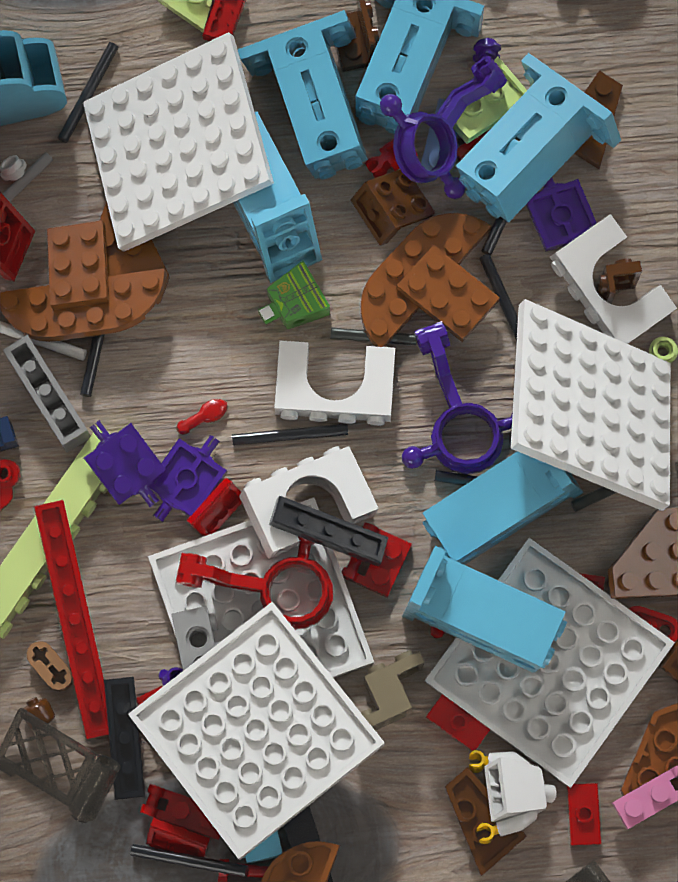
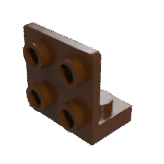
[337,0,379,72]
[350,169,435,246]

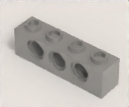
[3,335,91,453]
[171,606,221,671]

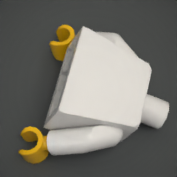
[469,750,556,844]

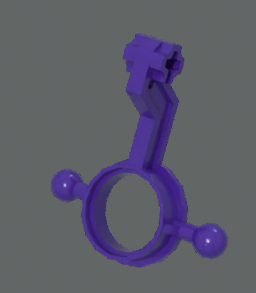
[380,56,507,199]
[401,321,513,475]

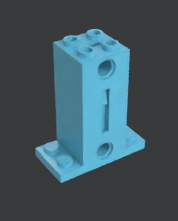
[356,0,484,134]
[238,10,368,179]
[456,53,621,223]
[233,112,322,283]
[423,451,584,565]
[402,546,567,673]

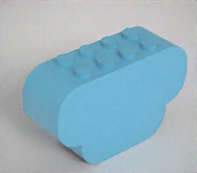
[0,30,67,126]

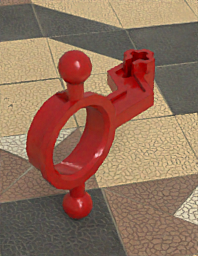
[176,536,333,630]

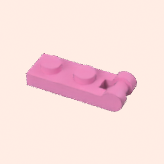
[612,765,678,829]

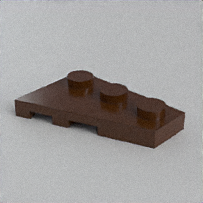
[574,70,623,170]
[445,767,527,876]

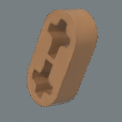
[26,641,73,692]

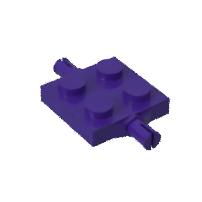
[526,177,597,252]
[83,420,166,507]
[149,435,227,522]

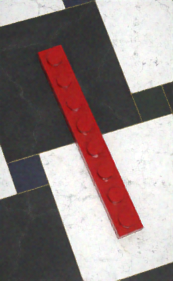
[34,500,108,739]

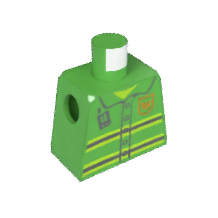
[258,261,330,329]

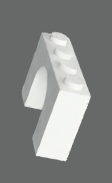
[550,214,677,344]
[275,341,395,426]
[239,446,379,560]

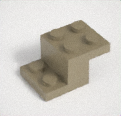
[361,650,424,731]

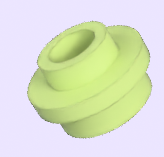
[649,337,678,363]

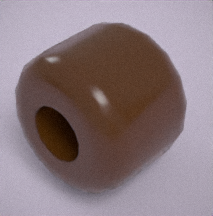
[22,697,55,730]

